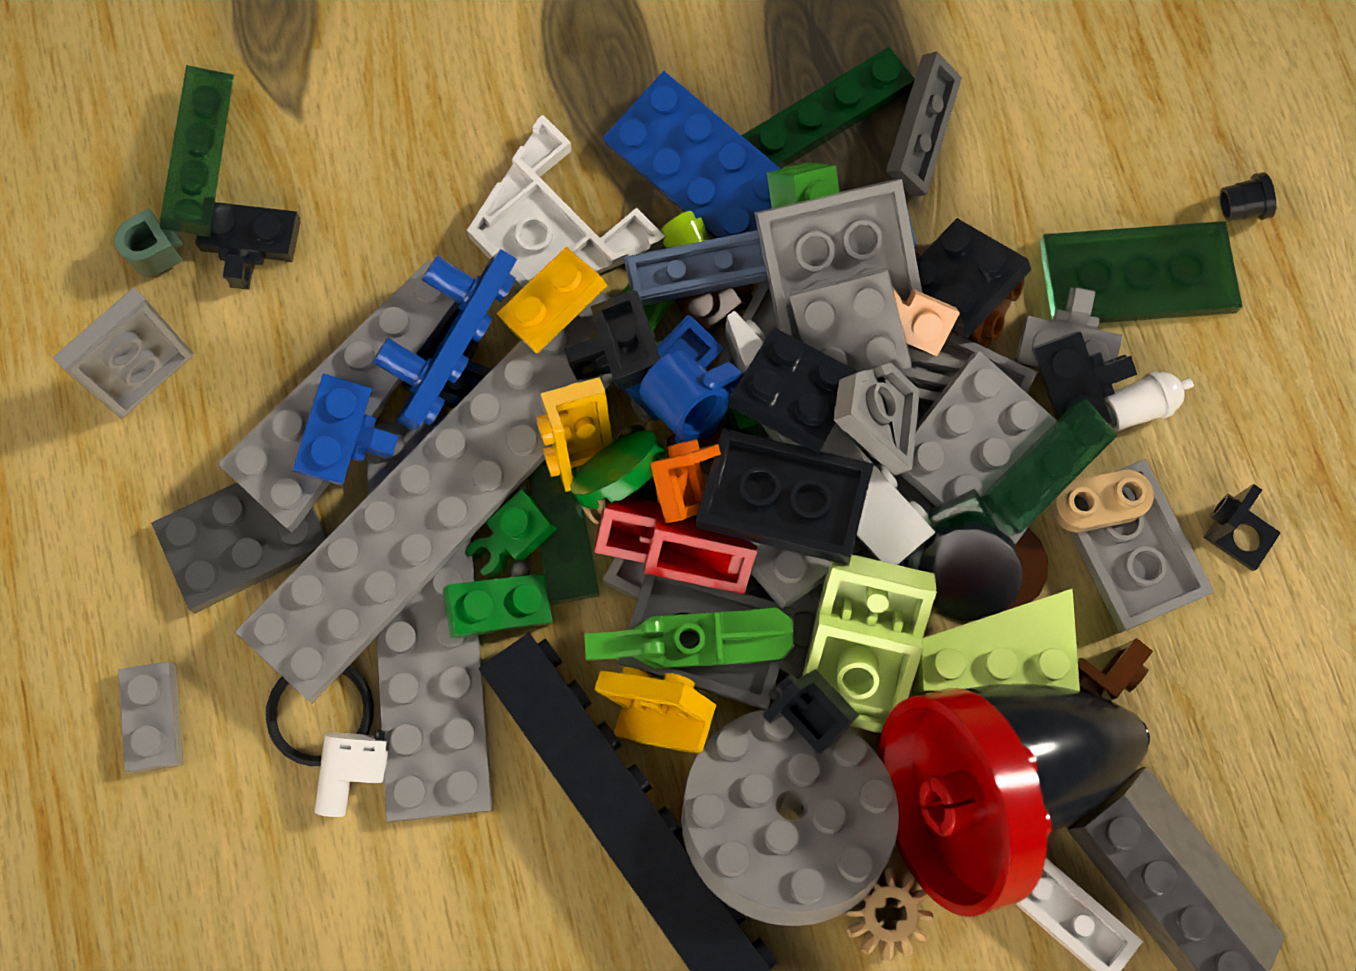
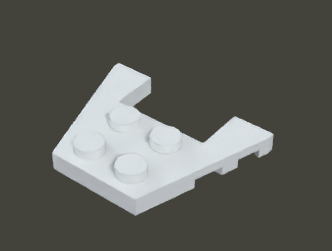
[467,115,665,290]

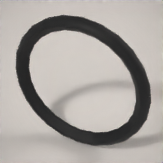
[266,666,374,766]

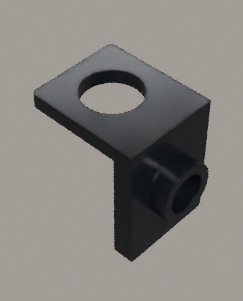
[1204,484,1280,571]

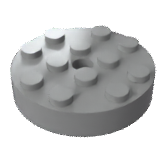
[682,709,899,926]

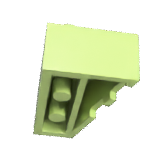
[912,588,1080,697]

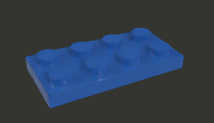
[602,71,781,239]

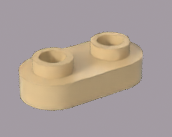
[1051,470,1154,533]

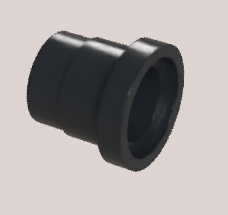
[1220,172,1276,222]

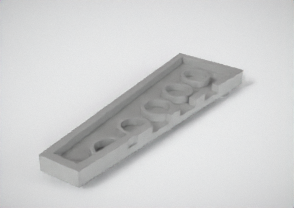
[218,259,459,533]

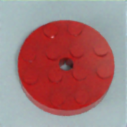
[878,688,1052,917]

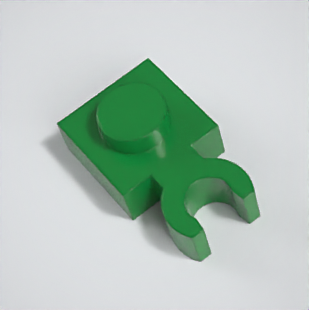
[465,489,558,578]

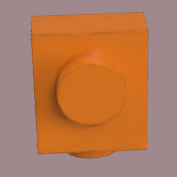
[650,439,721,523]

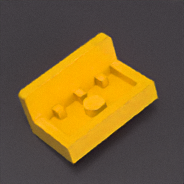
[496,246,608,354]
[536,377,613,492]
[594,667,716,754]

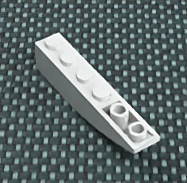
[725,310,935,566]

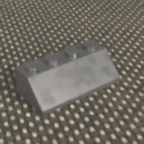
[1067,767,1285,971]

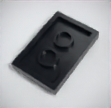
[696,428,874,566]

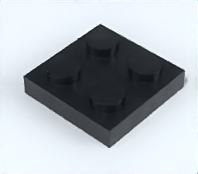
[916,218,1032,339]
[727,327,859,454]

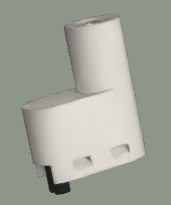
[314,729,389,817]

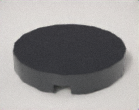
[918,521,1022,620]

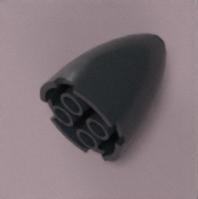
[965,684,1150,832]

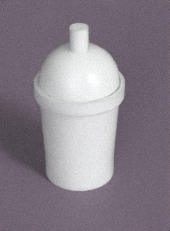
[1104,371,1194,432]

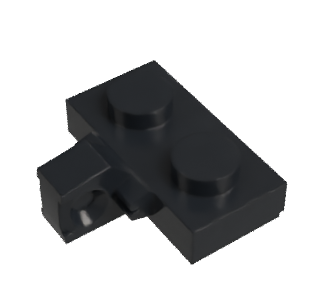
[195,201,301,290]
[564,290,661,391]
[1031,331,1137,436]

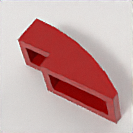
[594,495,757,594]

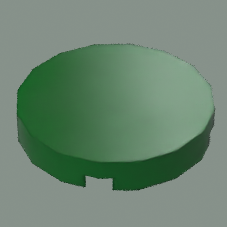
[570,430,666,509]

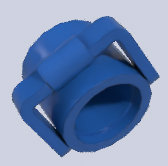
[640,351,744,444]

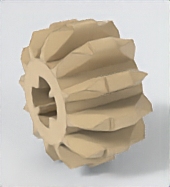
[842,867,933,961]

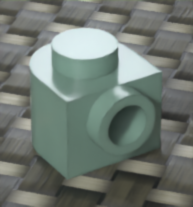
[114,208,184,276]

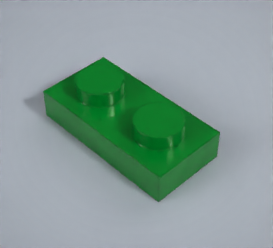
[443,574,553,639]

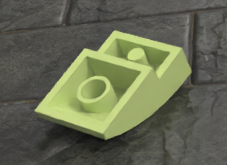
[802,555,937,733]

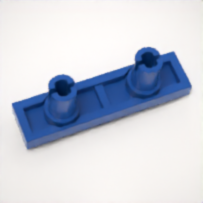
[372,249,517,431]

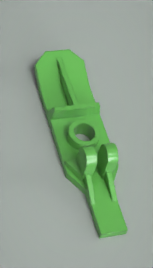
[585,607,795,669]

